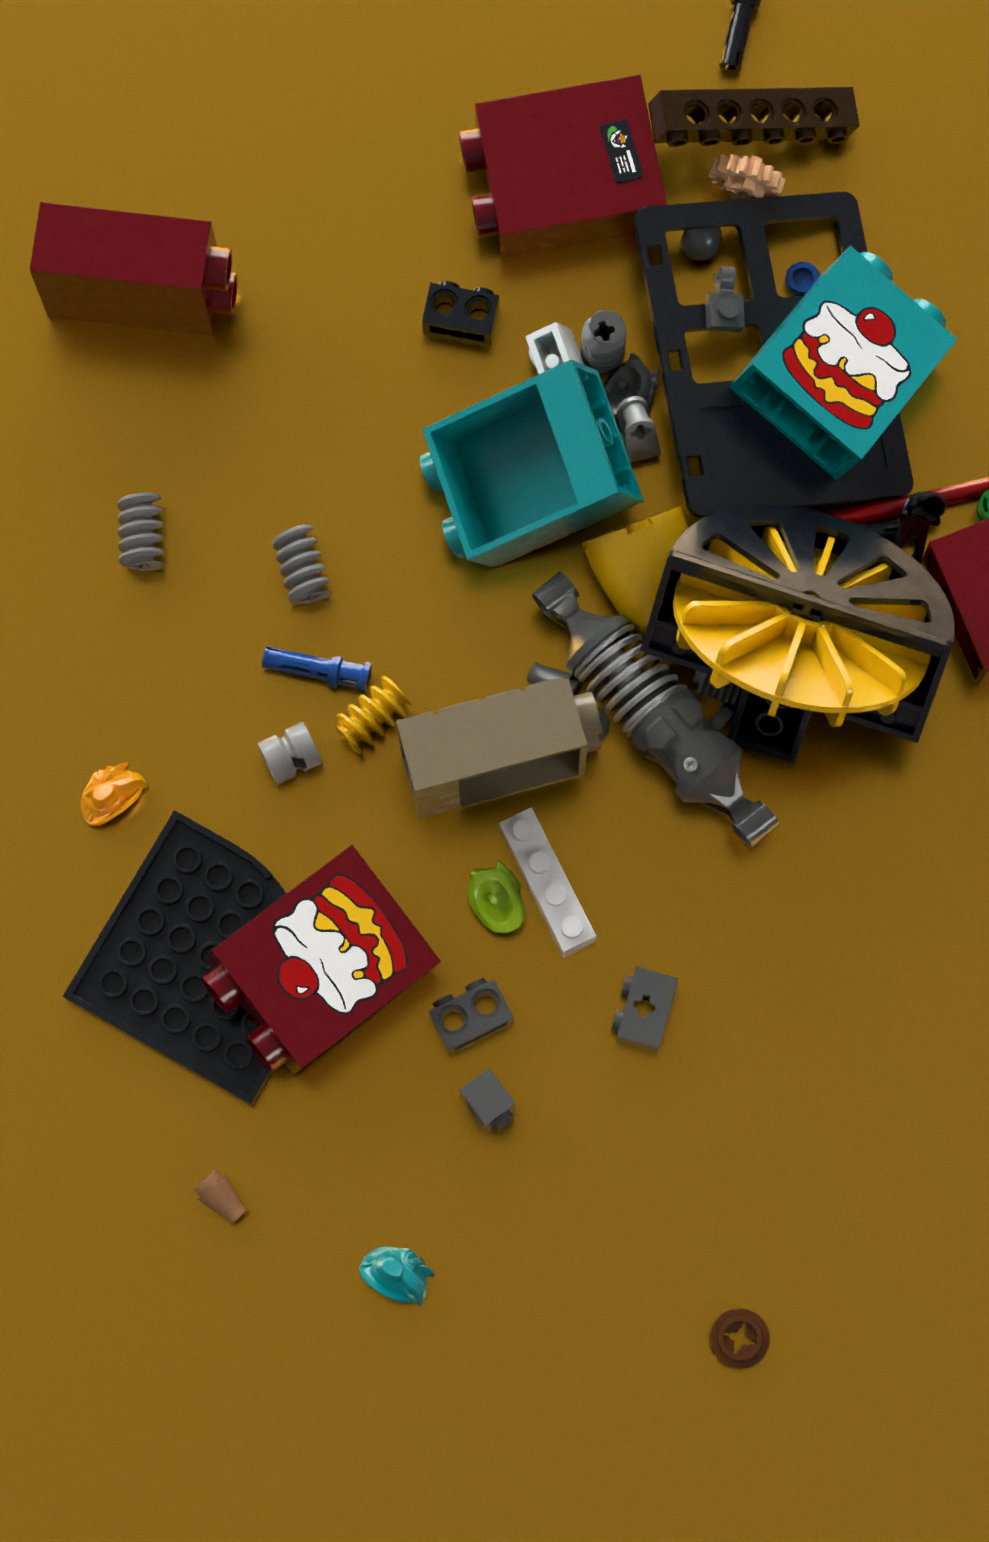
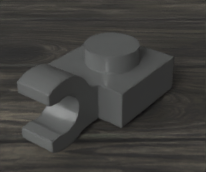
[705,266,745,333]

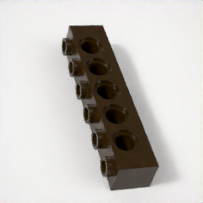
[648,87,860,147]

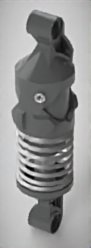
[532,571,779,848]

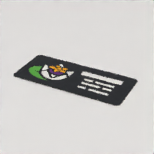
[600,119,643,183]

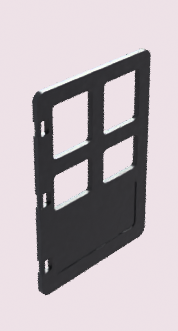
[633,192,914,518]

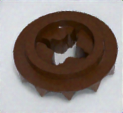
[710,1309,770,1368]

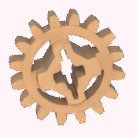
[708,154,786,200]

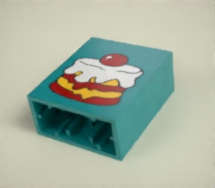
[729,245,958,480]

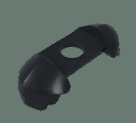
[894,491,947,564]

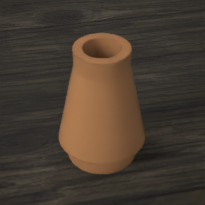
[194,1169,247,1224]

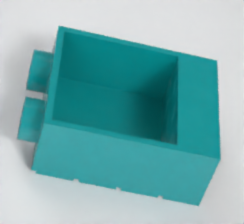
[420,359,644,567]

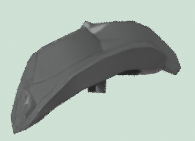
[603,352,659,416]

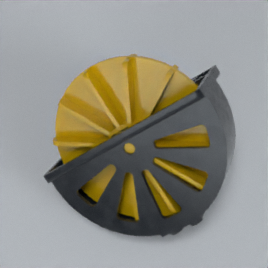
[640,506,955,764]

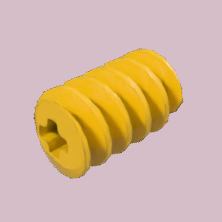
[333,676,412,755]

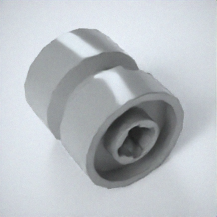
[257,721,323,785]

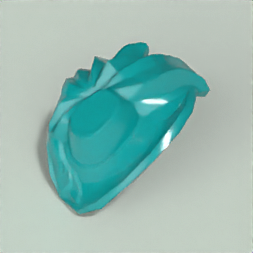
[359,1246,434,1306]

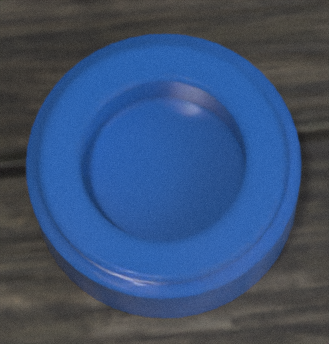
[785,261,820,297]

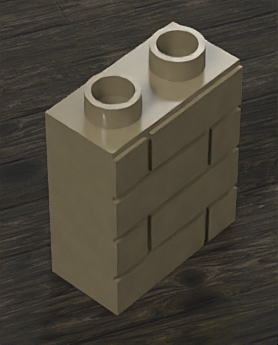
[396,676,602,819]

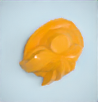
[80,762,149,826]

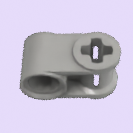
[617,396,661,463]

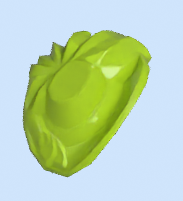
[468,860,525,933]

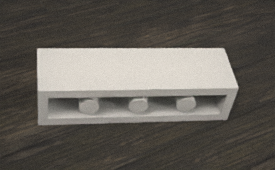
[499,807,596,958]

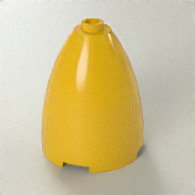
[582,506,689,639]

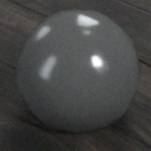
[679,227,723,261]

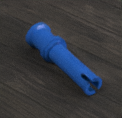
[262,646,373,694]

